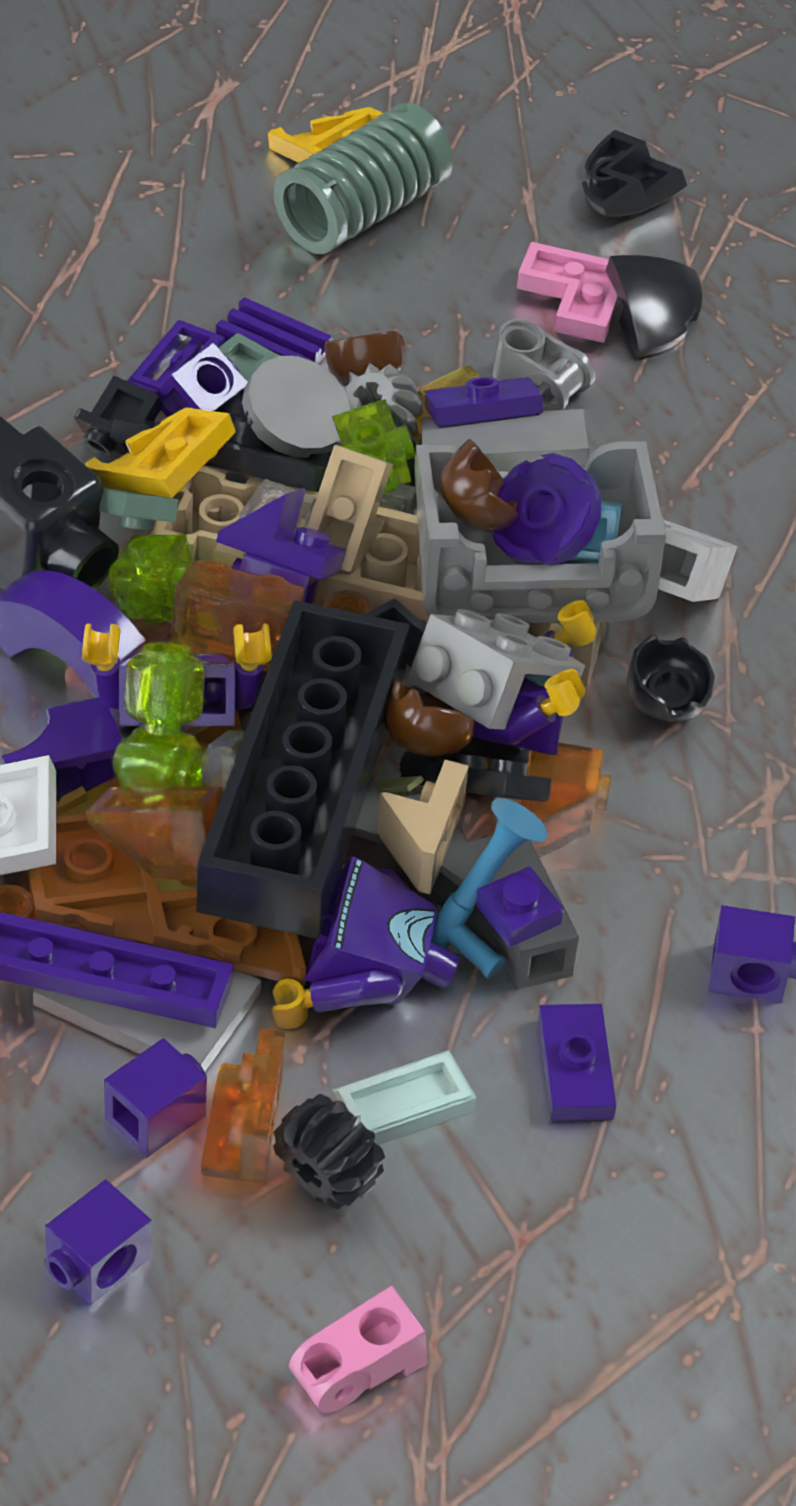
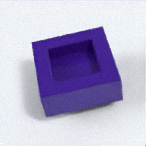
[475,866,564,947]

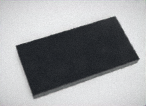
[110,418,328,491]

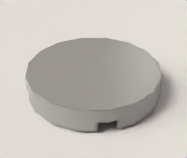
[242,356,351,458]

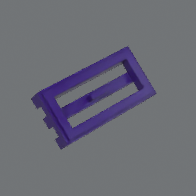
[216,297,332,364]
[127,320,225,393]

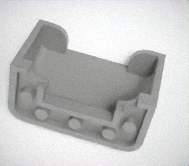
[415,441,666,623]

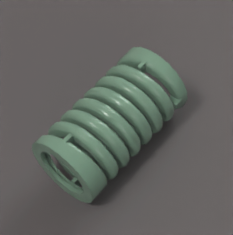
[273,103,453,255]

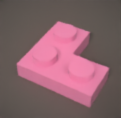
[517,242,620,343]

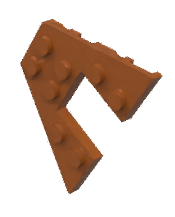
[26,709,306,985]

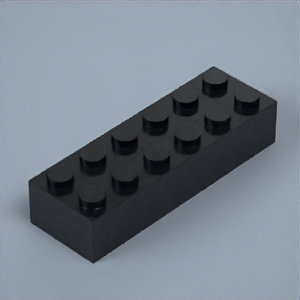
[196,600,410,939]

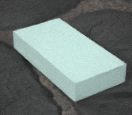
[332,1050,477,1145]

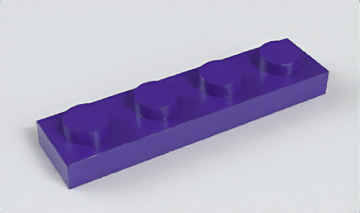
[0,912,233,1028]

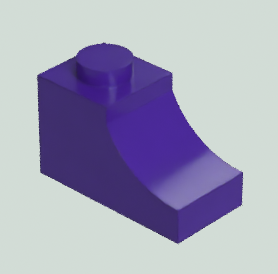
[2,697,125,802]

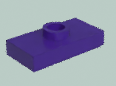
[424,377,543,428]
[538,1004,616,1121]

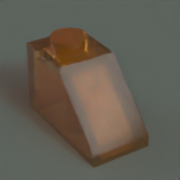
[520,742,611,858]
[86,786,224,886]

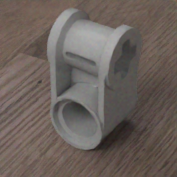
[492,320,595,411]

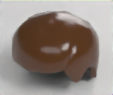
[324,331,407,386]
[439,439,518,532]
[385,680,476,757]

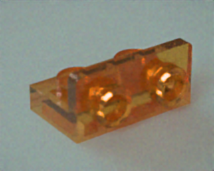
[169,560,305,671]
[201,1028,286,1183]

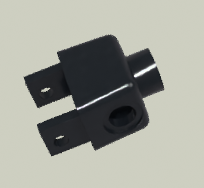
[0,416,119,589]

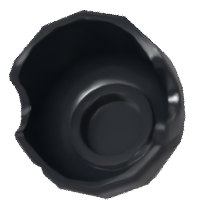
[627,634,716,722]

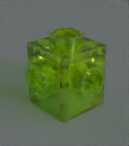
[331,399,415,495]
[108,534,197,623]

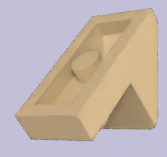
[307,445,393,573]
[377,760,468,894]

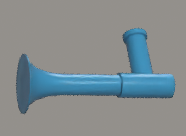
[431,798,548,979]

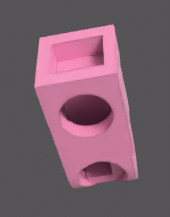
[289,1285,428,1414]

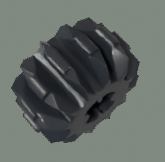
[273,1094,385,1210]

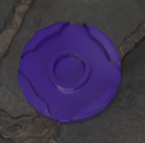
[491,453,602,565]

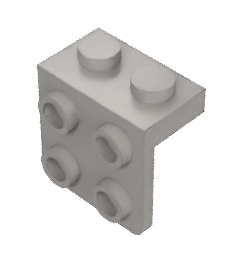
[407,609,585,730]

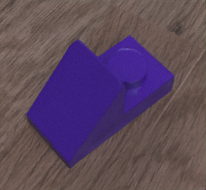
[216,488,347,580]

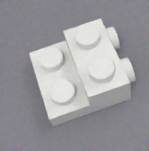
[0,755,56,892]

